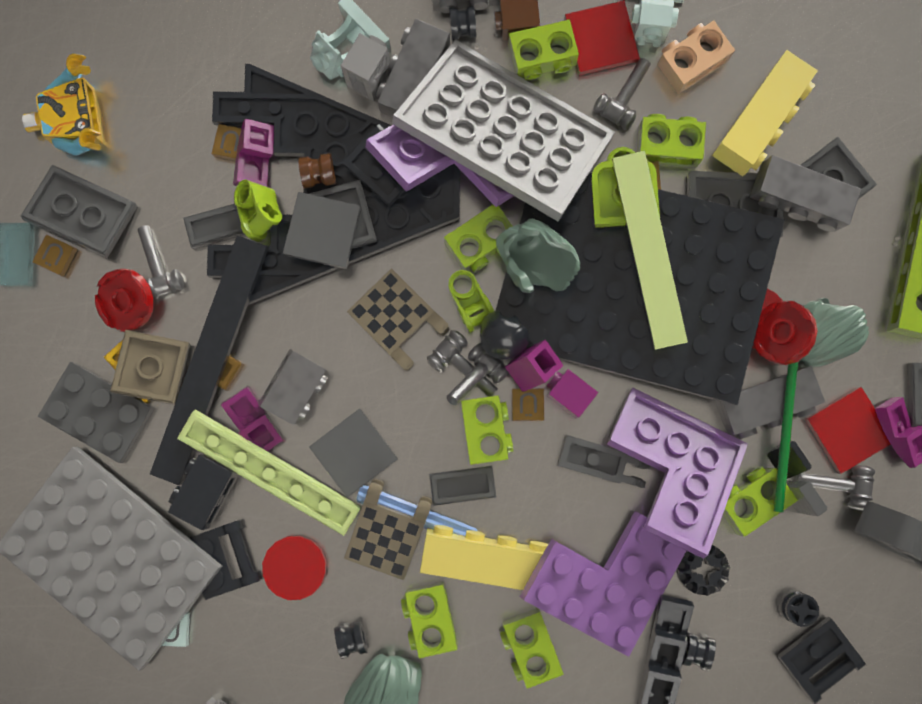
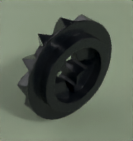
[678,545,731,596]

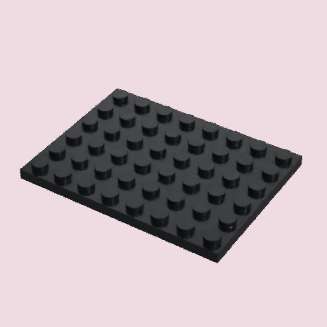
[495,173,785,405]

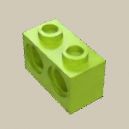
[508,19,579,80]
[636,114,706,167]
[444,204,513,273]
[461,395,514,465]
[723,466,798,537]
[401,581,458,659]
[499,608,564,689]

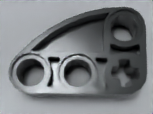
[854,501,922,566]

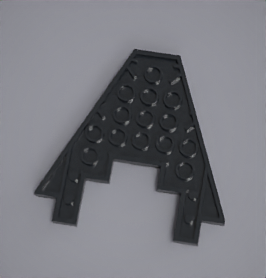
[207,64,460,305]

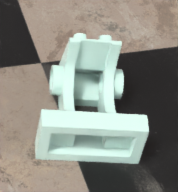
[310,0,391,81]
[631,0,684,47]

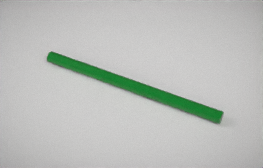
[773,362,798,513]

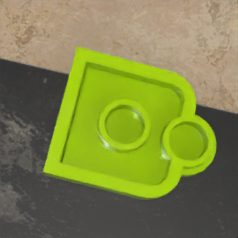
[592,147,660,228]

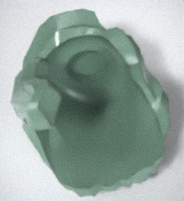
[496,219,580,293]
[801,298,869,367]
[344,654,422,704]

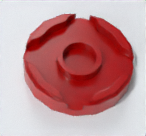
[95,268,154,332]
[753,300,818,365]
[262,536,327,600]

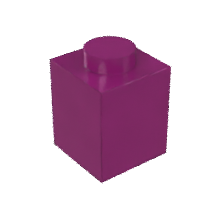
[505,340,564,392]
[546,369,599,419]

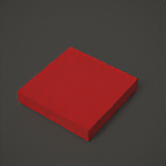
[564,0,640,76]
[804,387,891,474]

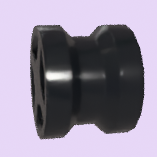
[449,6,477,40]
[780,591,819,627]
[334,621,368,659]
[682,632,716,671]

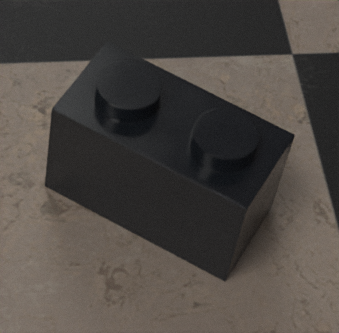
[168,454,238,530]

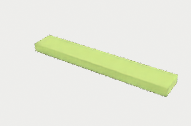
[612,151,688,350]
[177,410,361,536]

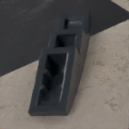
[637,595,694,704]

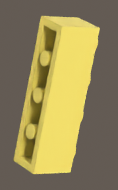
[712,50,818,177]
[420,525,548,590]

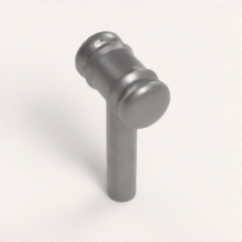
[593,58,651,130]
[137,226,184,299]
[427,330,498,397]
[446,343,509,405]
[795,465,875,510]

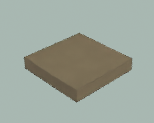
[110,330,190,405]

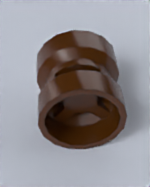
[298,153,336,189]

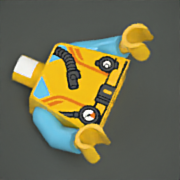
[22,54,103,156]

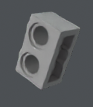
[340,33,390,101]

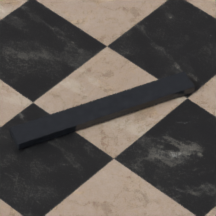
[150,235,269,485]

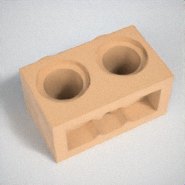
[657,20,735,94]

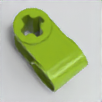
[234,179,282,242]
[448,270,494,333]

